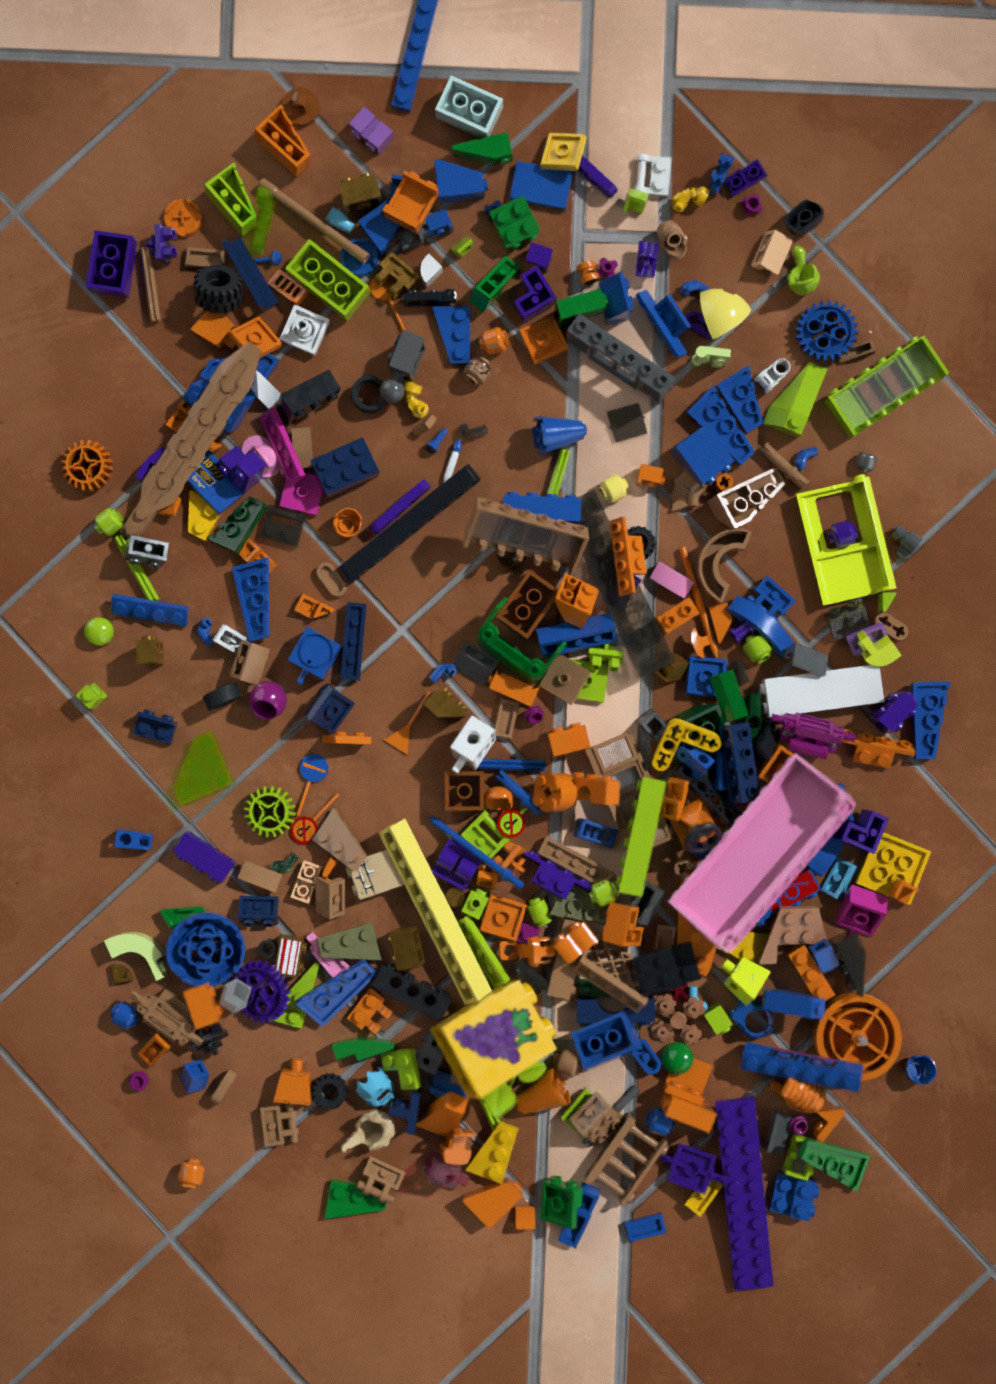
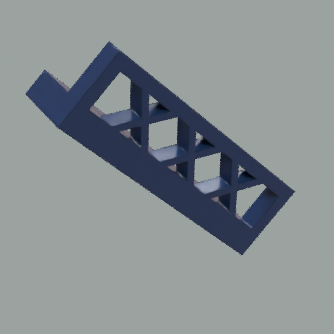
[222,237,279,313]

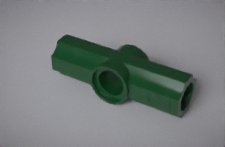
[742,694,762,752]

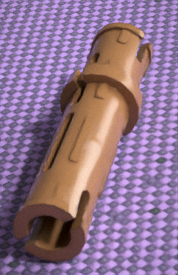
[759,443,809,490]

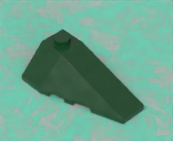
[677,703,725,785]

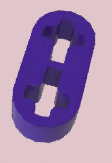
[686,311,713,340]

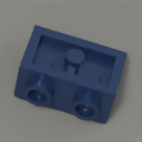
[133,709,178,744]
[238,896,279,927]

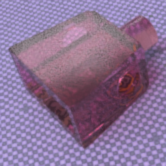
[422,1150,469,1189]

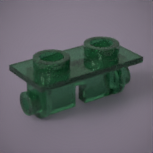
[578,978,612,998]

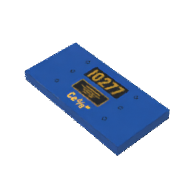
[187,450,247,515]

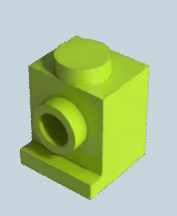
[76,683,108,710]

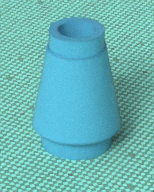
[325,207,355,234]

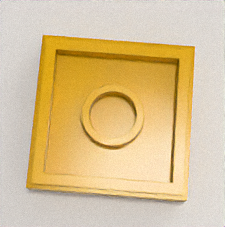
[540,133,587,171]

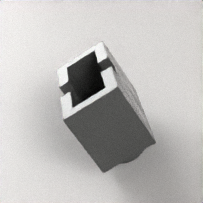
[630,881,668,926]

